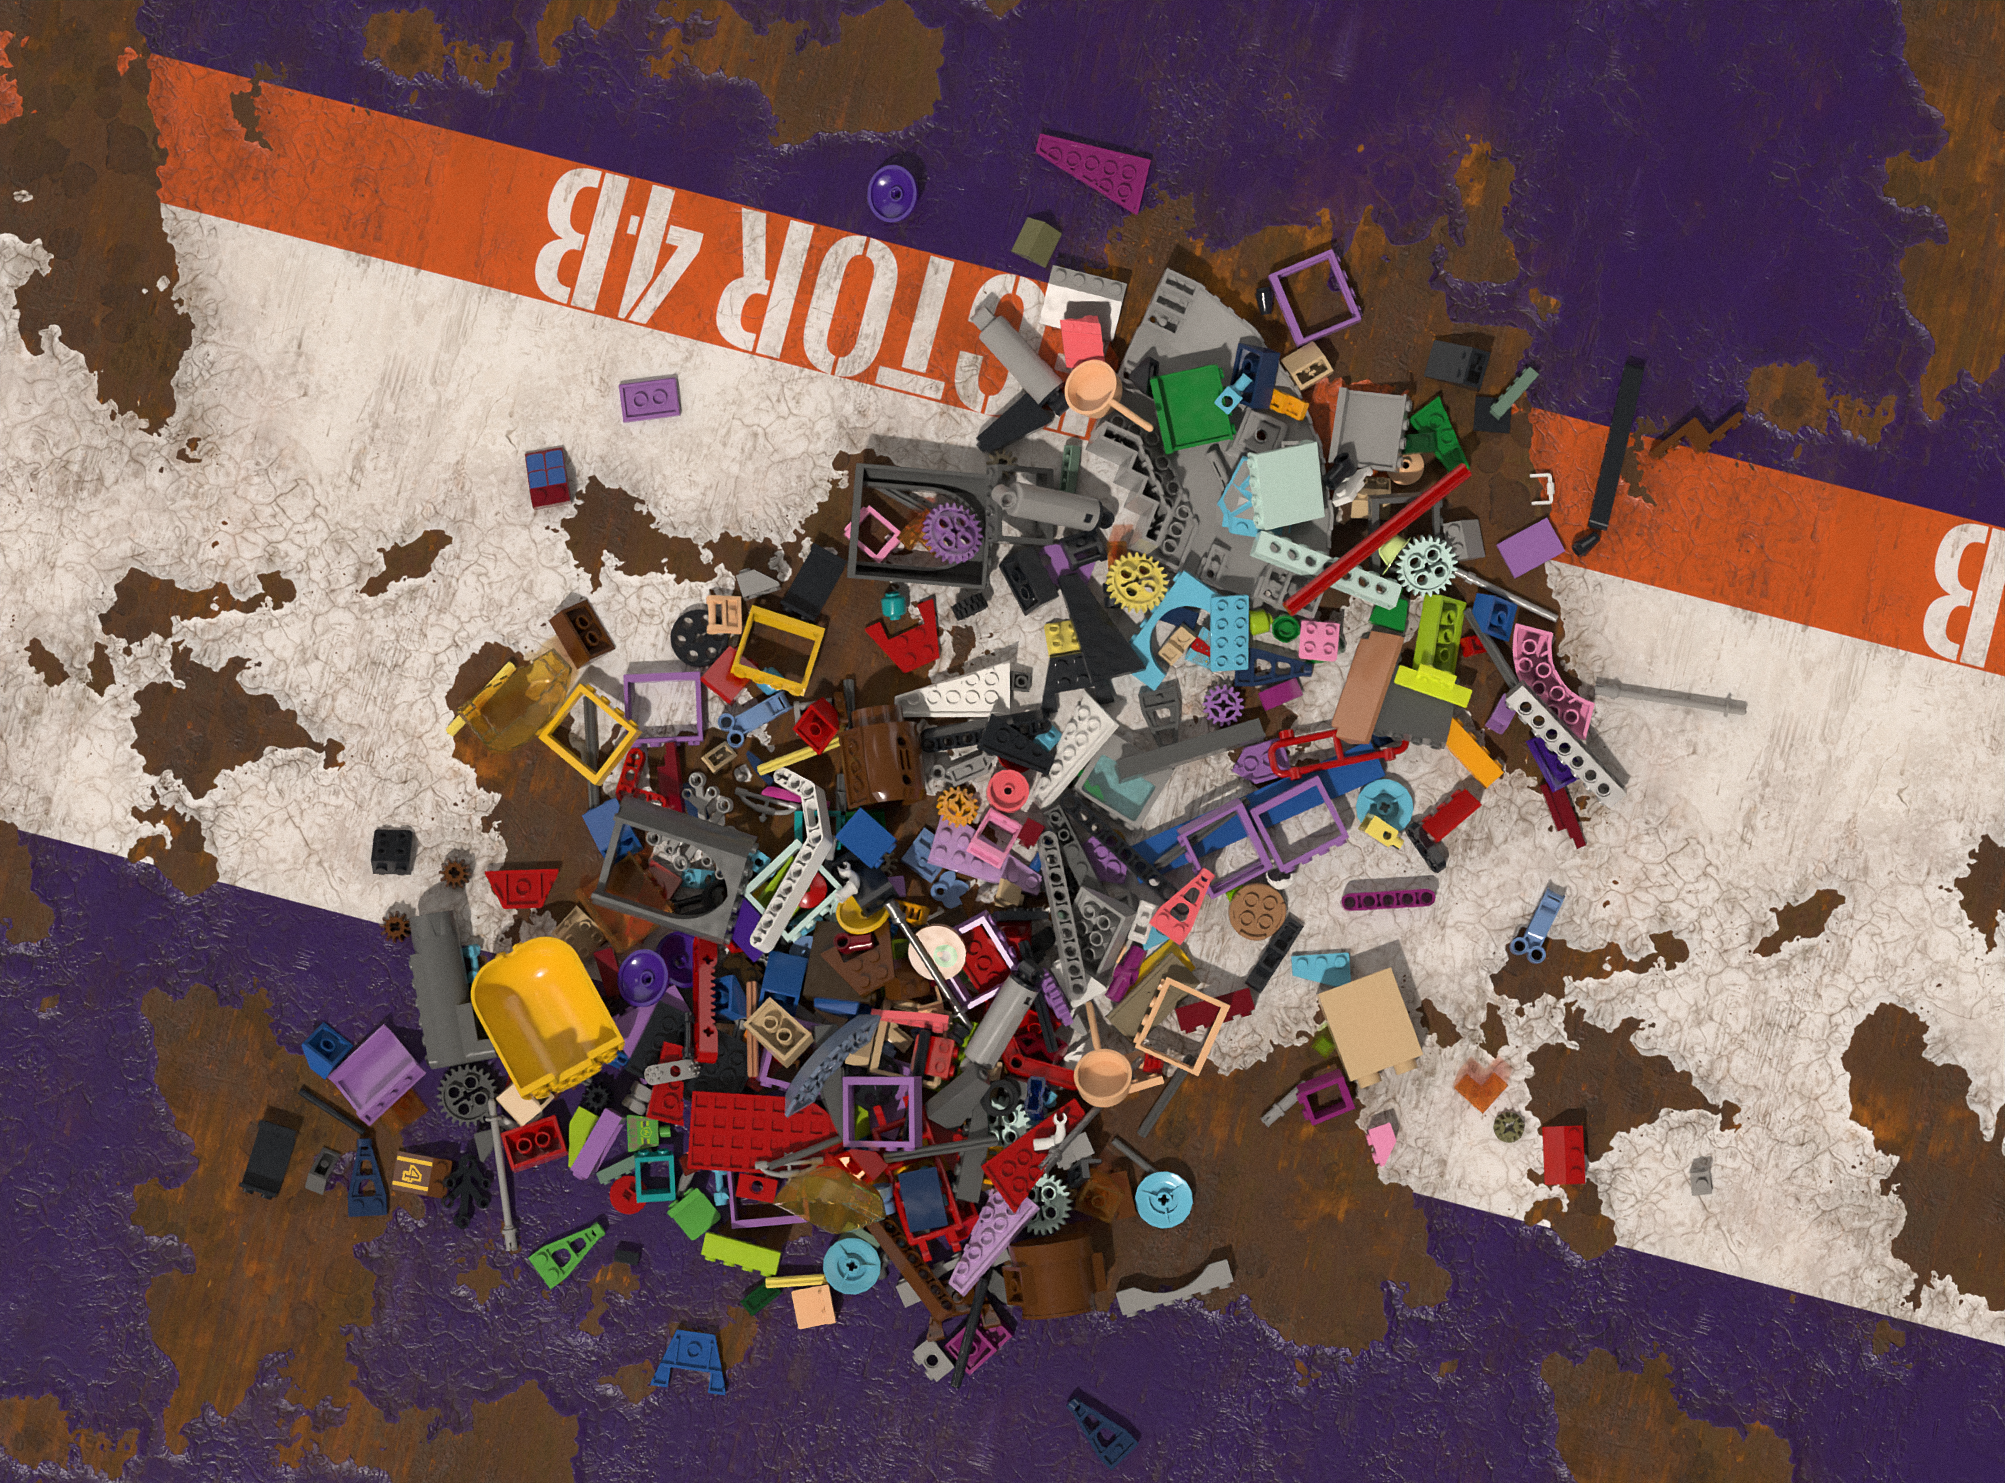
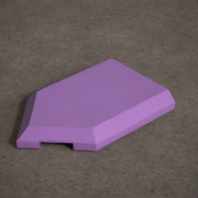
[1232,738,1291,784]
[1083,829,1128,884]

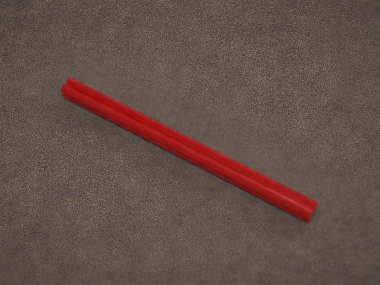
[1282,463,1472,616]

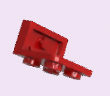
[910,1034,960,1081]

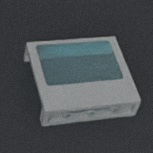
[1072,734,1174,832]

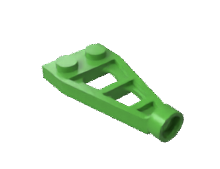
[528,1222,606,1289]

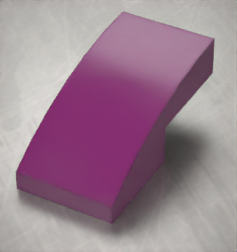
[1258,678,1303,711]

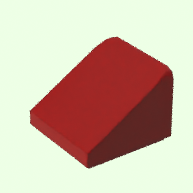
[1460,635,1487,658]

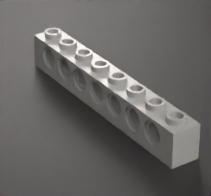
[1505,680,1627,809]

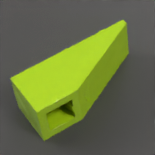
[568,1106,600,1168]

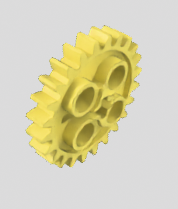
[1105,552,1168,614]

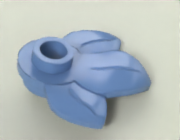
[931,871,969,909]

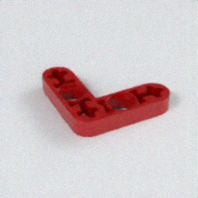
[615,748,669,808]

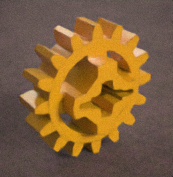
[936,787,979,828]

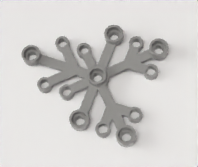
[646,772,753,880]

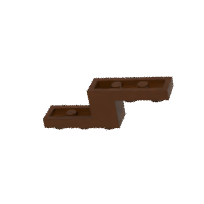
[1648,411,1744,460]

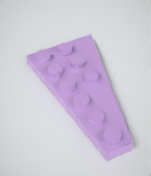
[927,815,1042,897]
[949,1187,1040,1296]

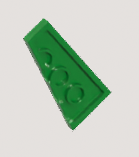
[1409,397,1470,473]

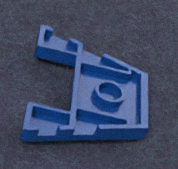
[650,1329,726,1395]

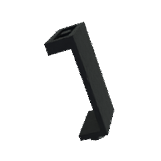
[780,543,847,623]
[831,851,900,918]
[238,1119,299,1200]

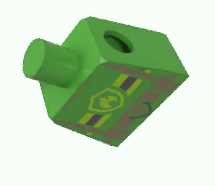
[627,1115,671,1152]

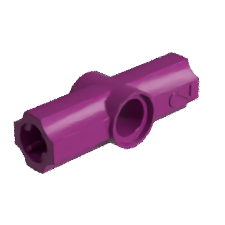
[1105,945,1147,1003]

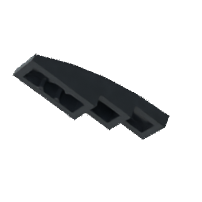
[1245,916,1304,994]

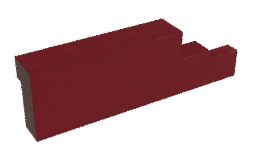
[657,742,686,813]
[1539,783,1586,849]

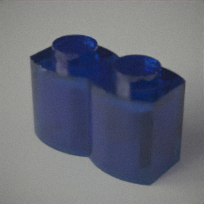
[1024,1076,1050,1121]

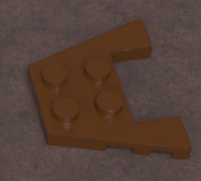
[821,920,896,997]
[927,1279,1002,1342]

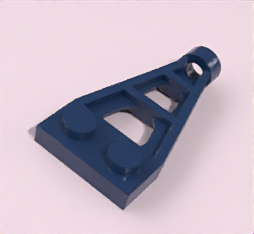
[1234,648,1312,687]
[348,1138,388,1217]
[1066,1396,1139,1471]

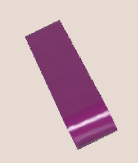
[1340,889,1436,911]

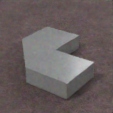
[824,835,838,874]

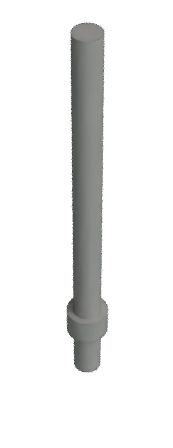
[1452,566,1558,622]

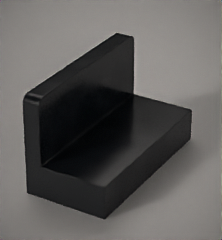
[1067,1159,1102,1189]

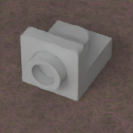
[1689,1167,1712,1196]

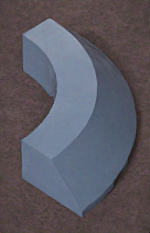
[785,1014,881,1118]

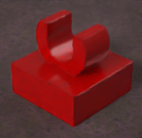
[1142,1053,1164,1075]

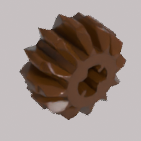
[439,857,472,890]
[380,911,411,944]

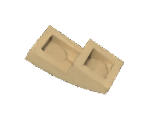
[1157,623,1198,666]

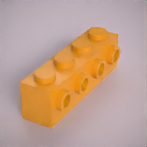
[1445,717,1504,789]

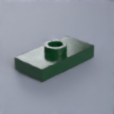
[740,1282,782,1317]

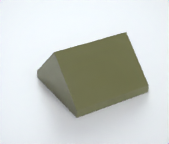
[1011,217,1062,268]

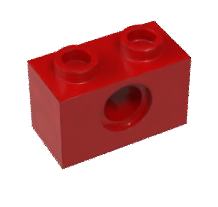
[736,1172,779,1203]

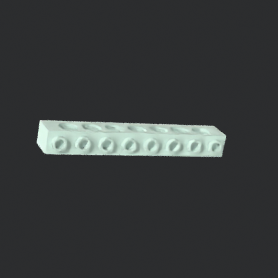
[1249,530,1402,610]

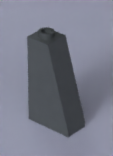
[925,1064,991,1133]

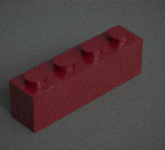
[1174,987,1255,1034]

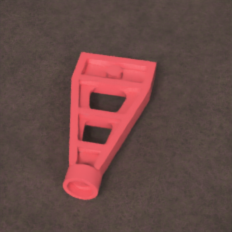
[1149,867,1215,946]
[871,1008,949,1033]

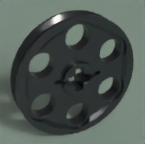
[670,609,728,667]
[842,1052,900,1108]

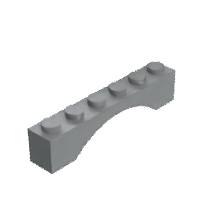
[896,1249,1010,1308]
[1115,1259,1234,1318]

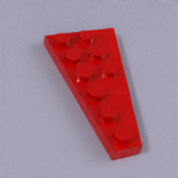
[980,1098,1086,1214]

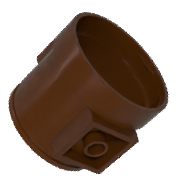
[1002,1233,1107,1320]

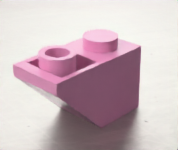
[1365,1122,1396,1167]

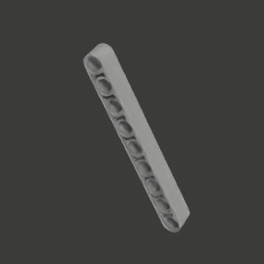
[1037,831,1087,1001]

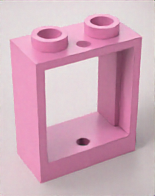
[844,505,904,563]
[966,808,1023,869]

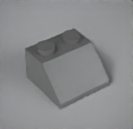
[1440,519,1485,562]
[736,568,781,601]

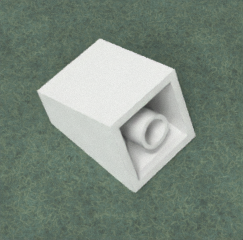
[1050,959,1107,1010]

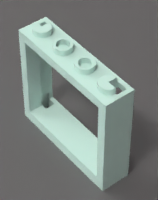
[742,839,843,943]

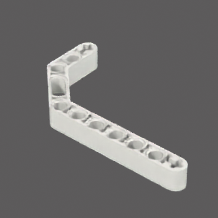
[750,767,833,953]

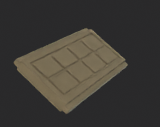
[1105,952,1201,1047]

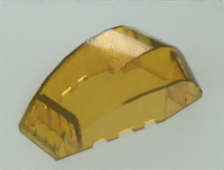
[455,648,572,755]
[773,1166,886,1234]

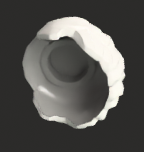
[1266,864,1296,890]

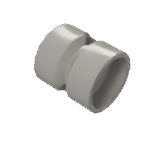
[621,1080,652,1116]

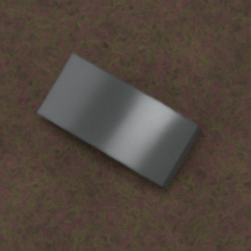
[1010,671,1031,692]
[983,1268,1014,1308]

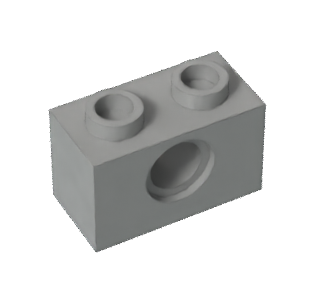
[912,1339,955,1382]

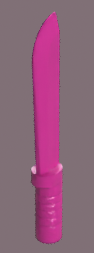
[761,786,830,809]

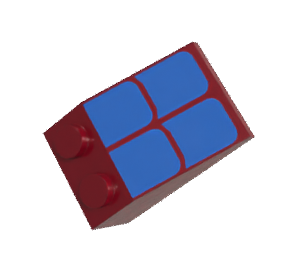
[525,447,572,510]

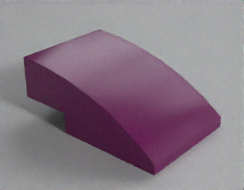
[944,1310,1015,1375]

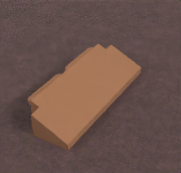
[1331,631,1405,744]

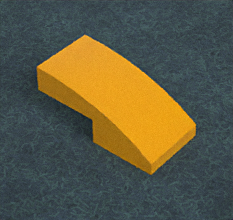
[1270,388,1309,421]

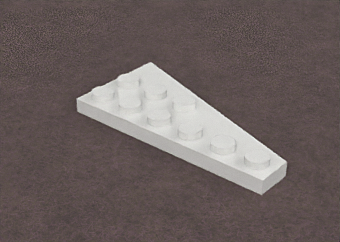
[895,660,1010,717]
[1030,690,1119,812]

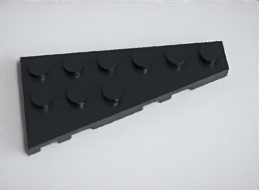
[1057,572,1146,683]

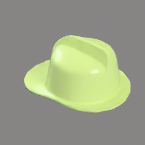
[1378,535,1411,575]

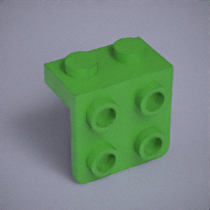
[667,1187,721,1240]

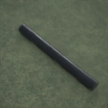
[298,1088,367,1136]

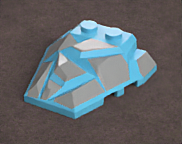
[1215,456,1292,537]

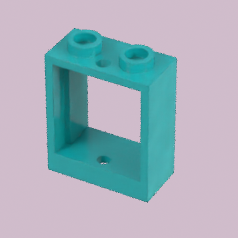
[794,811,845,850]
[634,1148,676,1203]

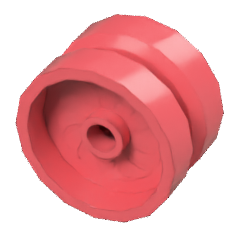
[986,770,1029,814]

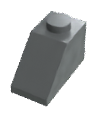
[305,1147,341,1195]

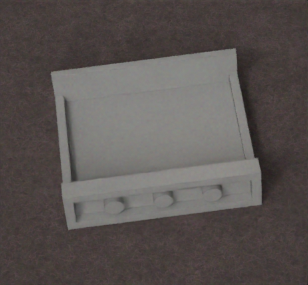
[1328,387,1412,473]

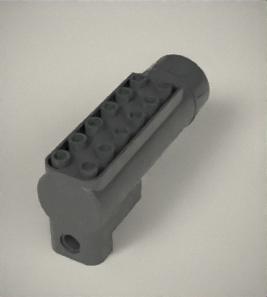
[409,910,499,1069]

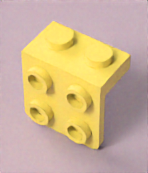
[1044,620,1080,657]

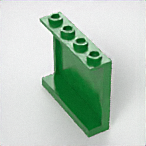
[1150,363,1236,454]

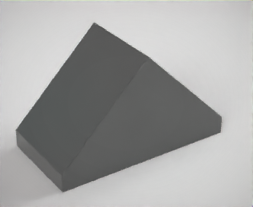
[474,1127,505,1162]

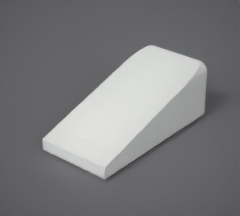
[1127,900,1159,944]

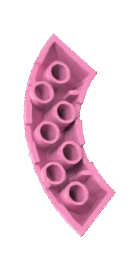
[1513,623,1595,740]

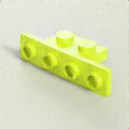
[1394,664,1472,708]

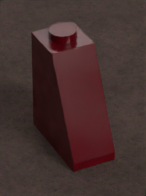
[593,947,623,1000]

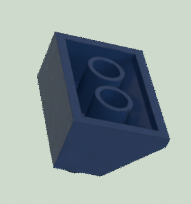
[1228,343,1280,409]

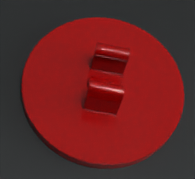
[610,1176,647,1214]

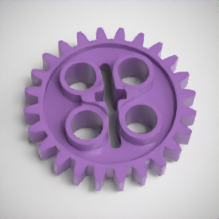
[922,503,983,564]
[1040,967,1074,1027]

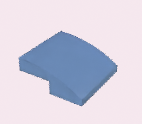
[901,828,942,883]

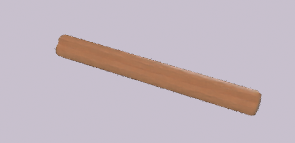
[746,981,759,1077]

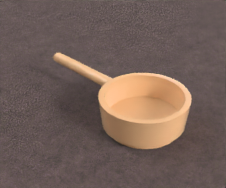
[1065,360,1154,432]
[1074,1001,1132,1107]

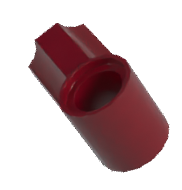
[833,931,874,954]

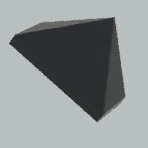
[1128,357,1159,399]

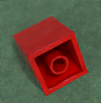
[699,646,759,707]

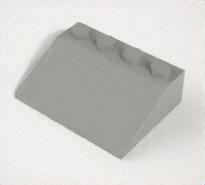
[1039,265,1127,342]
[1052,886,1137,980]

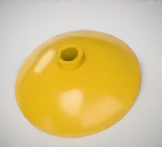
[836,895,890,934]

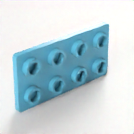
[1210,594,1249,672]

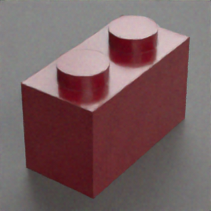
[1017,817,1045,850]

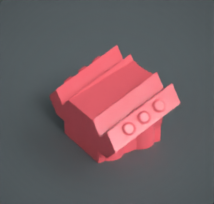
[1060,315,1105,369]

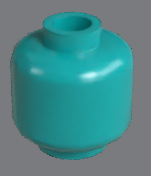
[881,591,907,620]

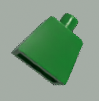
[1368,588,1408,633]

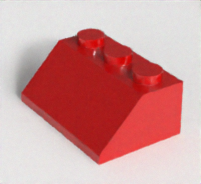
[1421,789,1482,844]
[500,1115,569,1173]
[1542,1125,1586,1185]

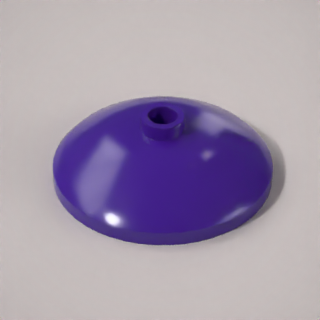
[867,165,918,222]
[655,931,695,988]
[617,949,670,1007]

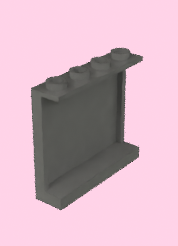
[1373,665,1460,750]

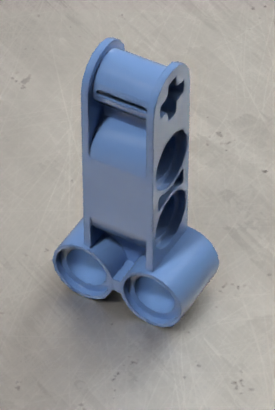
[718,690,794,749]
[1509,887,1565,964]

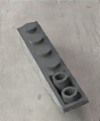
[1043,805,1110,897]
[811,1024,844,1141]
[951,1101,988,1203]

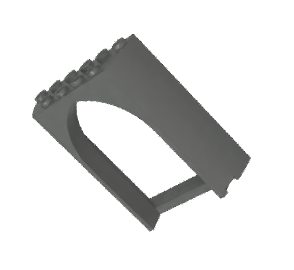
[847,463,993,589]
[591,795,759,946]

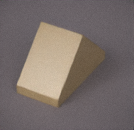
[701,741,737,774]

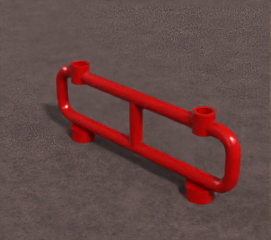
[1268,729,1409,781]

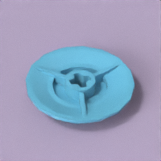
[1356,779,1413,836]
[1135,1171,1193,1228]
[823,1238,881,1295]

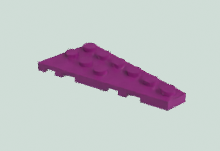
[1035,133,1151,216]

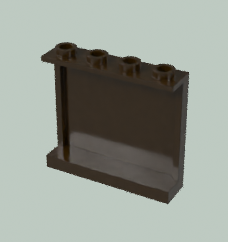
[803,921,880,1007]

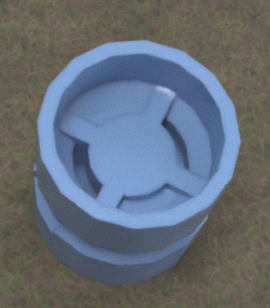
[867,1183,896,1216]

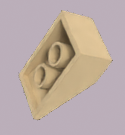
[743,997,814,1068]

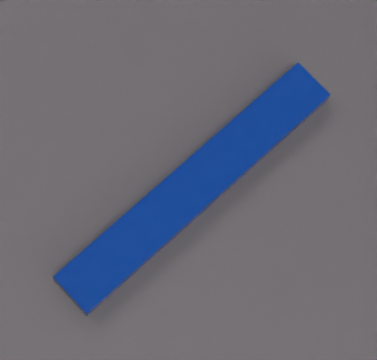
[1124,741,1386,885]

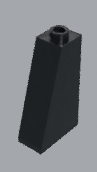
[976,393,1053,454]

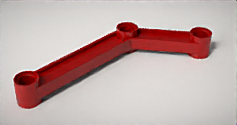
[983,1001,1079,1092]

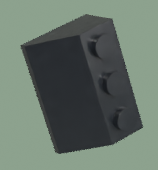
[999,545,1059,616]

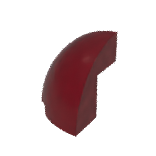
[1015,1032,1069,1085]

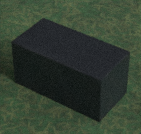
[614,1249,640,1266]

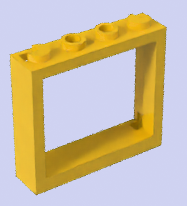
[730,605,825,696]
[538,683,642,786]

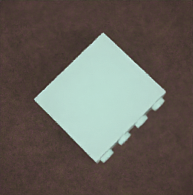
[1247,440,1325,531]

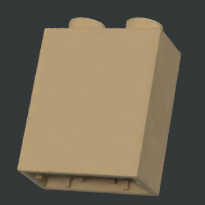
[1316,967,1423,1089]

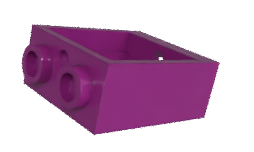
[1296,1068,1355,1126]

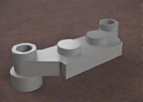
[930,751,996,787]

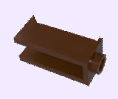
[1107,1167,1137,1220]

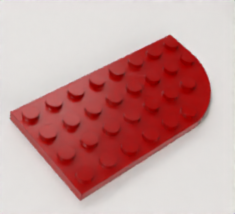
[687,1091,844,1178]

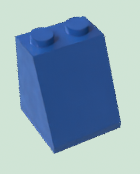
[582,797,644,865]
[835,807,897,869]
[758,951,808,1017]
[814,988,880,1020]

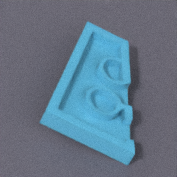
[1291,953,1351,987]

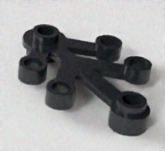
[441,1154,491,1229]

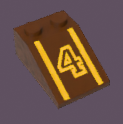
[391,1151,455,1199]

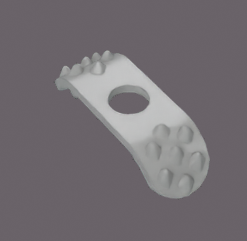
[644,1059,700,1085]

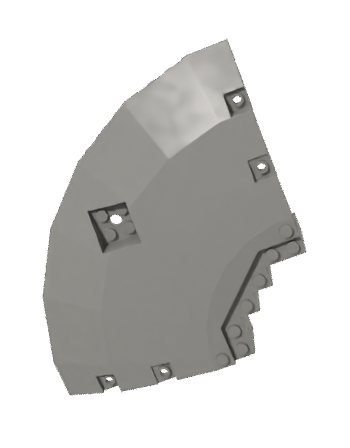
[1085,268,1334,619]

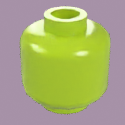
[1249,608,1273,636]

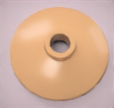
[1387,454,1424,485]

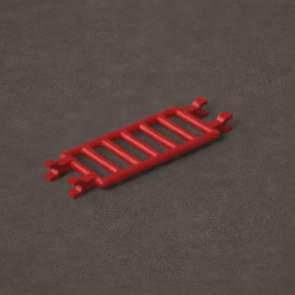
[871,1095,964,1262]

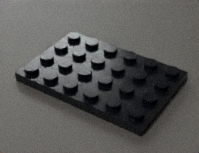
[624,1000,762,1103]

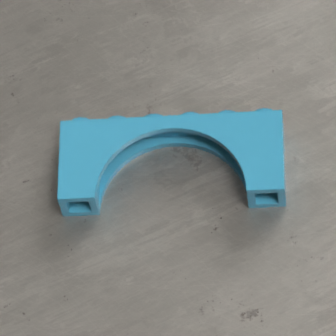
[1128,569,1222,691]

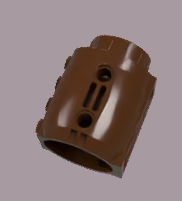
[838,705,927,810]

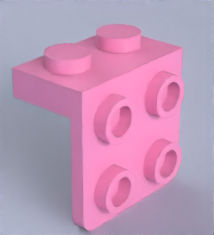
[1298,619,1340,662]

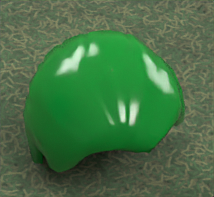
[1272,613,1301,643]

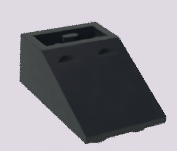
[1423,340,1491,392]

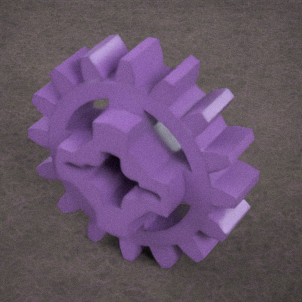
[1202,685,1244,727]

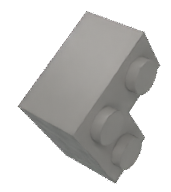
[1057,1132,1094,1170]

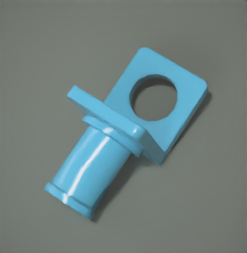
[1214,373,1252,414]

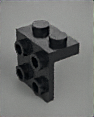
[371,829,413,876]

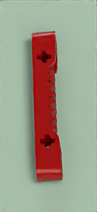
[693,937,718,1064]

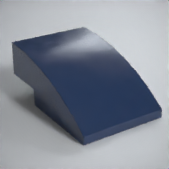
[898,1167,948,1233]

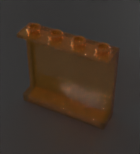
[574,851,676,955]

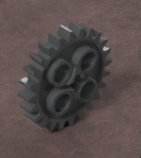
[436,1065,499,1127]

